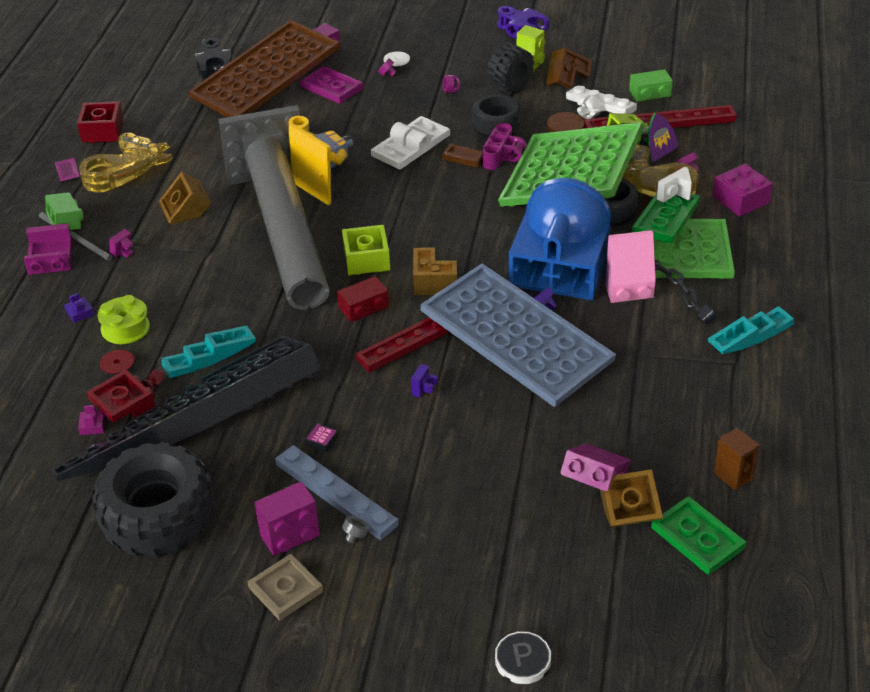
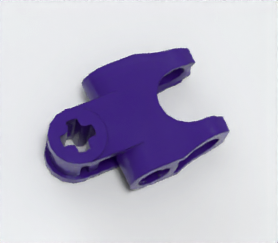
[497,6,549,39]

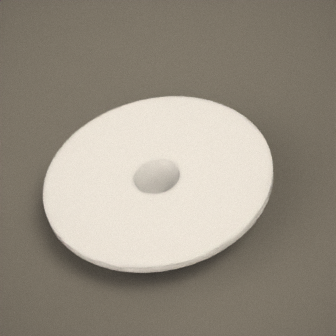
[384,52,410,66]

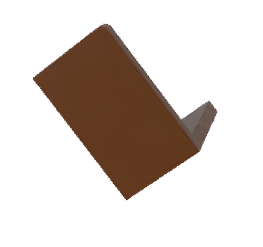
[546,47,592,89]

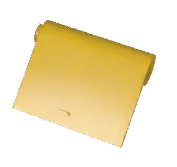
[289,116,331,205]

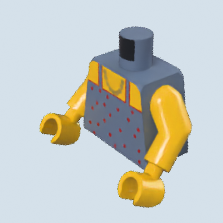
[309,131,353,168]

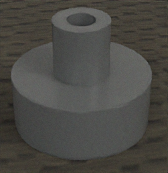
[342,516,370,543]

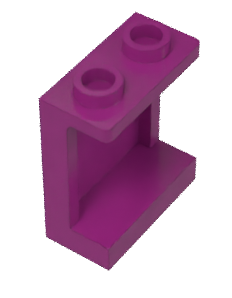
[24,223,73,275]
[561,443,632,491]

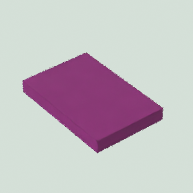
[300,66,364,104]

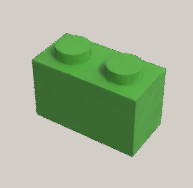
[629,69,673,102]
[45,193,83,230]

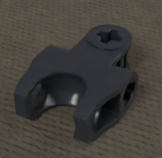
[195,38,232,79]

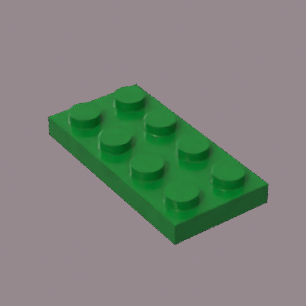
[632,193,700,243]

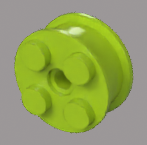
[98,295,150,344]

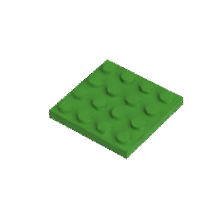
[653,219,734,279]

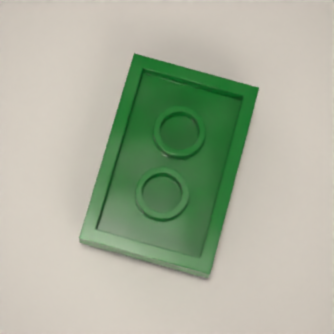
[651,496,746,575]

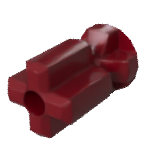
[142,369,165,390]

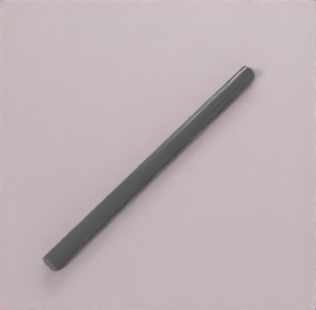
[39,212,112,261]

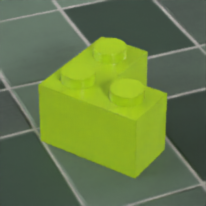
[517,25,545,72]

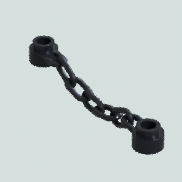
[654,259,717,324]

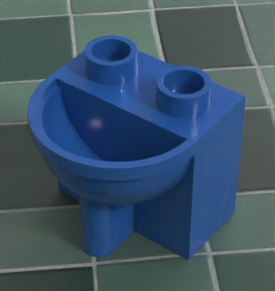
[509,178,611,300]

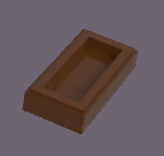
[442,144,483,168]

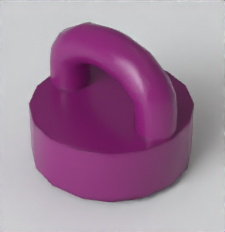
[443,75,461,93]

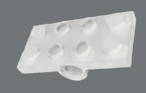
[371,116,450,170]

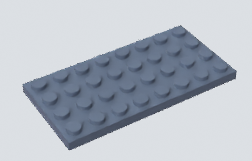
[421,264,616,407]

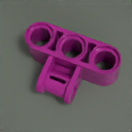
[483,123,527,170]

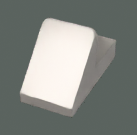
[657,167,691,202]

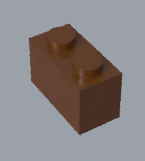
[714,428,759,491]

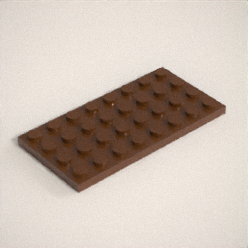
[188,20,340,117]

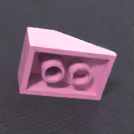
[605,230,655,303]

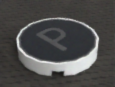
[495,632,551,684]

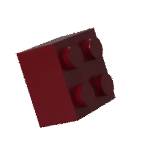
[77,101,124,143]

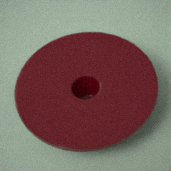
[100,350,134,374]

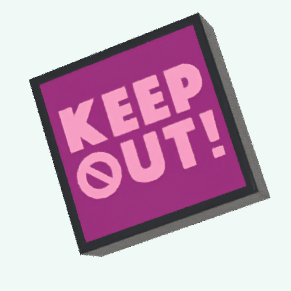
[305,423,338,452]

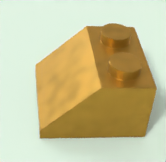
[159,171,211,225]
[600,469,663,527]

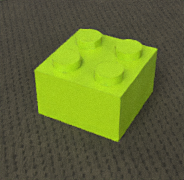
[342,225,390,275]

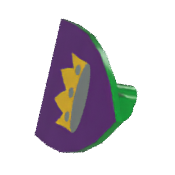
[643,113,679,162]

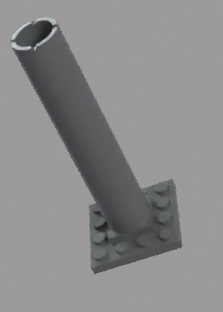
[218,105,329,310]

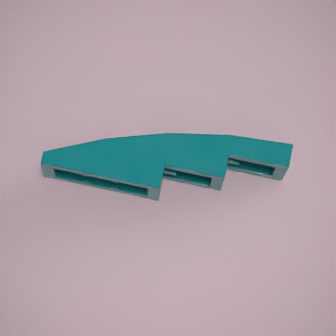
[708,306,794,354]
[162,326,256,378]

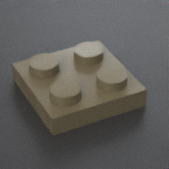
[248,554,323,621]

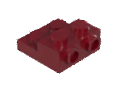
[86,370,155,423]

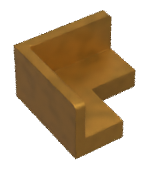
[413,248,457,295]

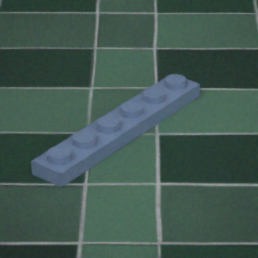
[275,445,399,541]

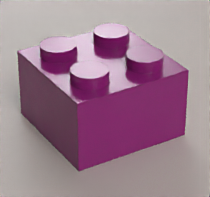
[712,164,773,217]
[254,481,320,556]

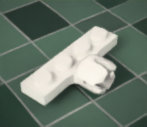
[566,86,637,119]

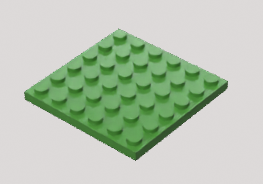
[498,122,644,207]

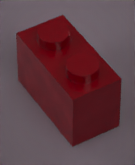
[337,276,389,322]

